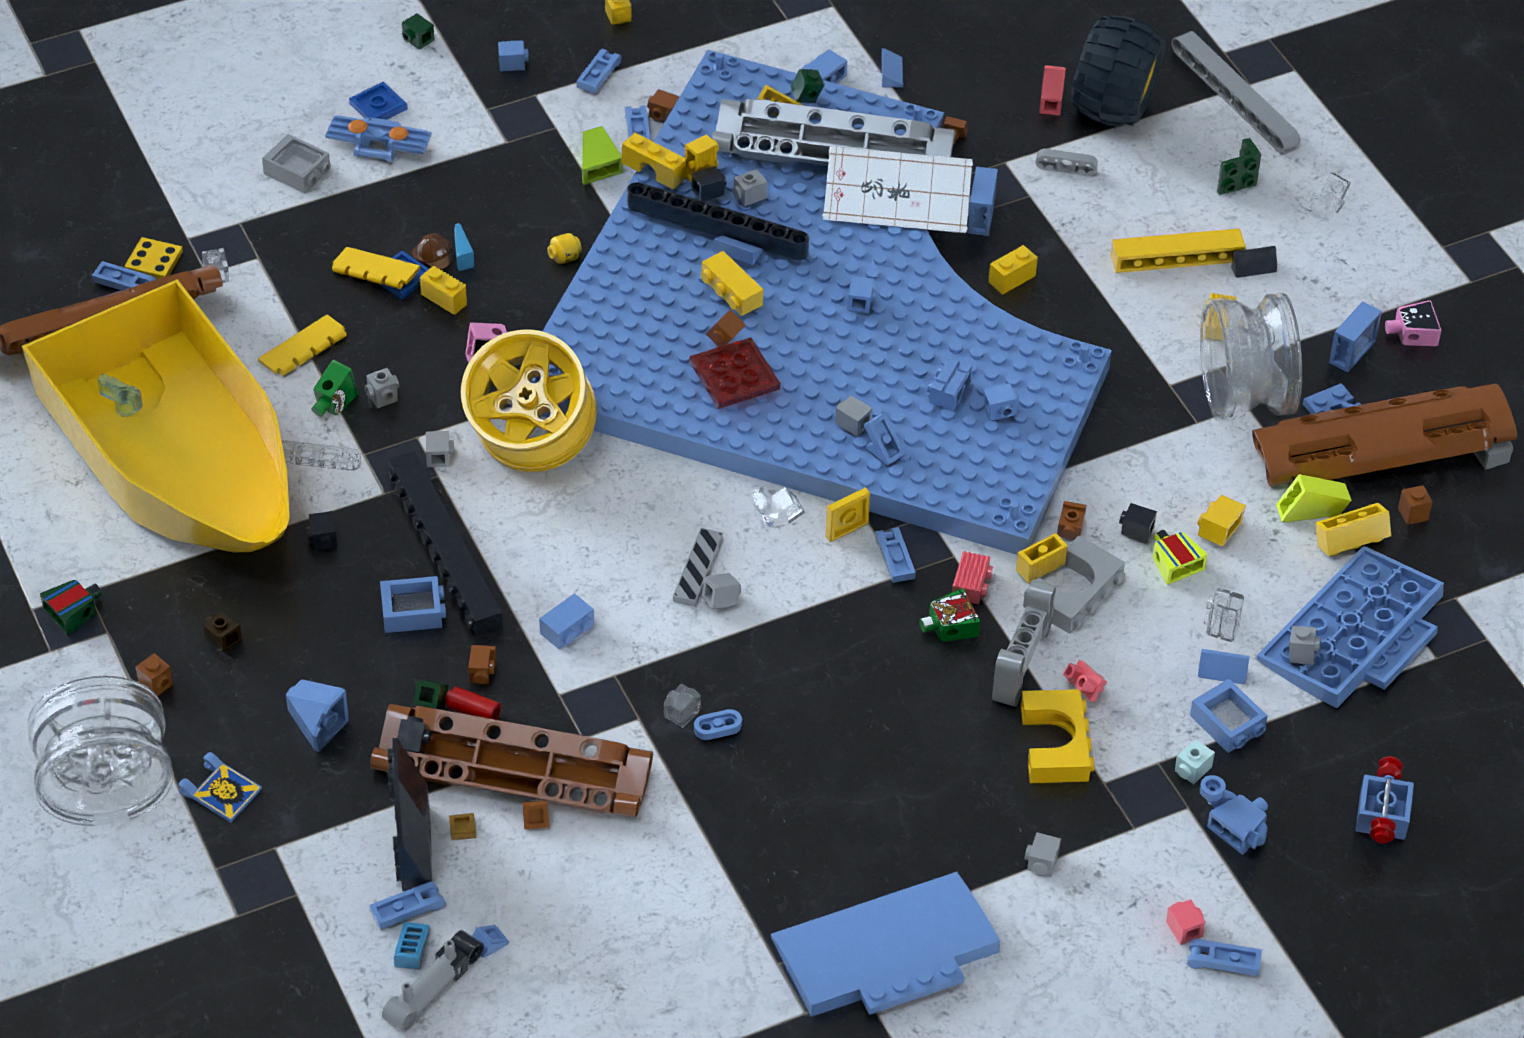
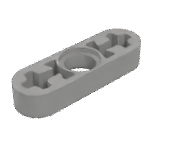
[1035,149,1098,176]

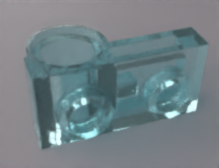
[97,374,143,417]

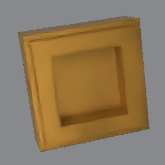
[449,813,476,841]

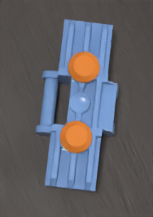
[325,115,432,163]

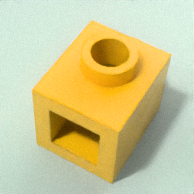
[605,0,631,25]

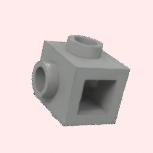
[365,368,399,409]

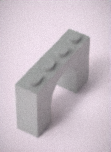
[1023,536,1125,634]

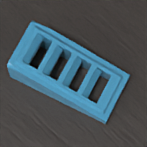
[455,223,475,271]
[394,922,430,970]

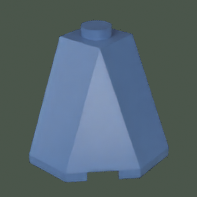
[286,679,349,752]

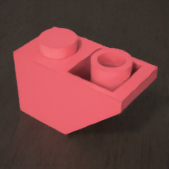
[1040,65,1066,116]

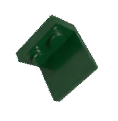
[1217,138,1261,195]

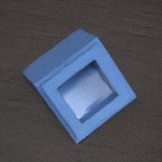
[472,925,509,957]

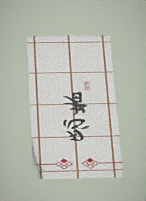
[822,146,973,233]

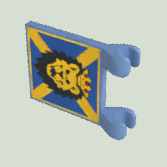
[179,752,262,823]

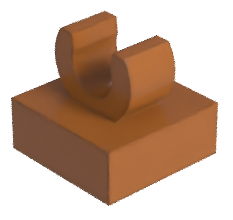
[944,116,967,144]
[522,801,549,829]

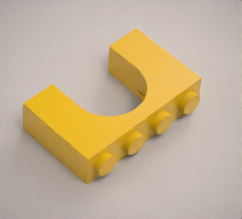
[1021,689,1094,783]

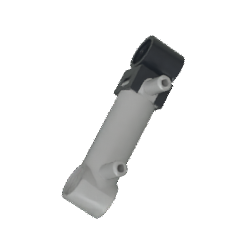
[382,930,484,1032]

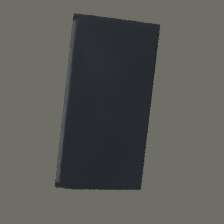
[1231,246,1277,278]

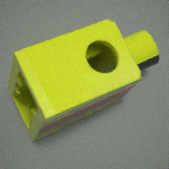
[1153,530,1207,585]

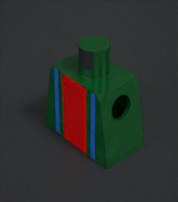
[40,580,102,636]

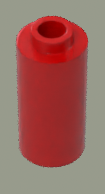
[445,686,501,720]

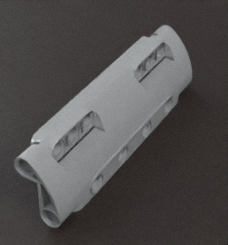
[711,99,955,166]

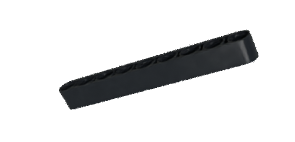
[627,182,809,260]

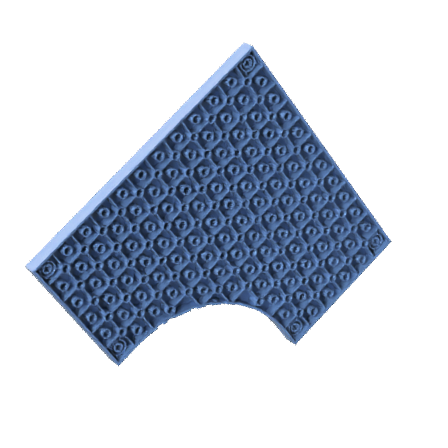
[510,49,1112,555]

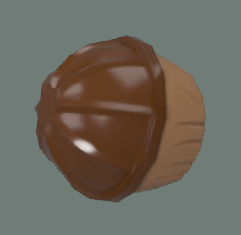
[412,233,452,269]

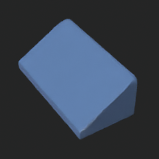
[881,49,903,87]
[713,236,763,265]
[1198,649,1250,684]

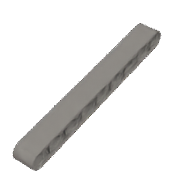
[1172,31,1300,153]

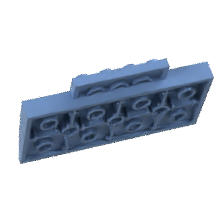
[1257,546,1444,708]
[771,872,1000,1017]

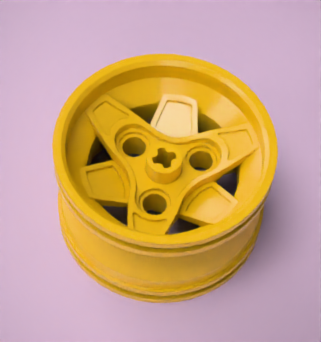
[461,330,597,472]

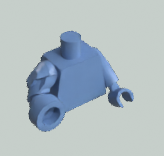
[1200,775,1268,855]

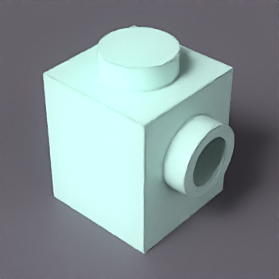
[1175,739,1215,784]

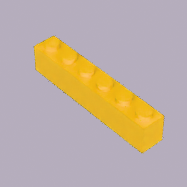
[1110,228,1246,273]

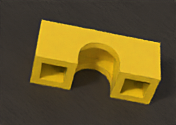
[622,133,687,190]

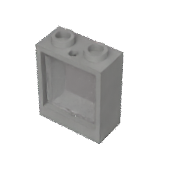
[262,134,331,193]

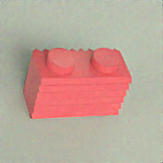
[952,551,993,604]

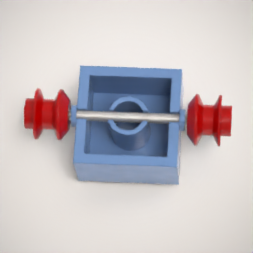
[1355,756,1414,844]

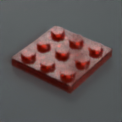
[689,337,781,409]

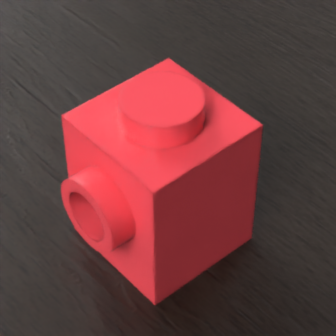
[1166,899,1205,945]

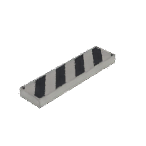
[673,528,723,606]

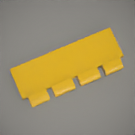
[332,247,421,289]
[258,315,347,376]

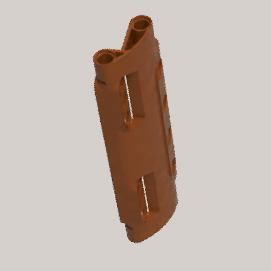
[0,264,223,355]
[1252,383,1517,487]
[370,704,653,818]

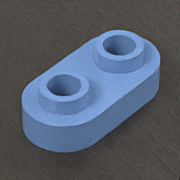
[694,709,742,740]

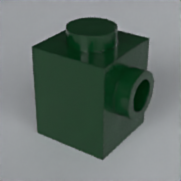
[402,13,435,50]
[790,69,825,103]
[413,680,449,709]

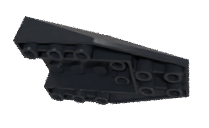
[387,738,432,892]

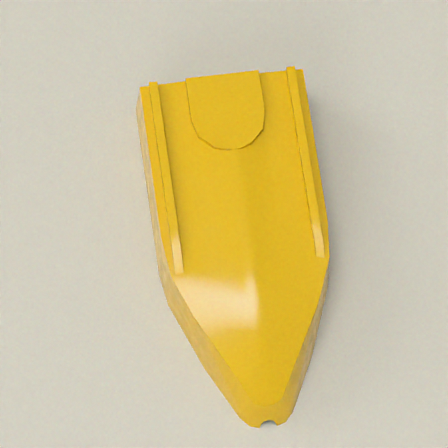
[22,279,290,553]

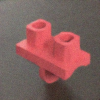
[1063,660,1107,702]

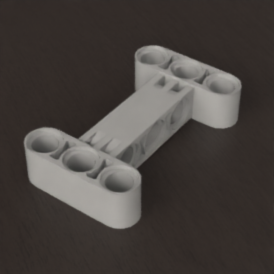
[992,580,1056,707]

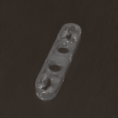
[281,440,362,471]

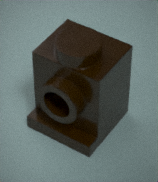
[203,612,242,653]

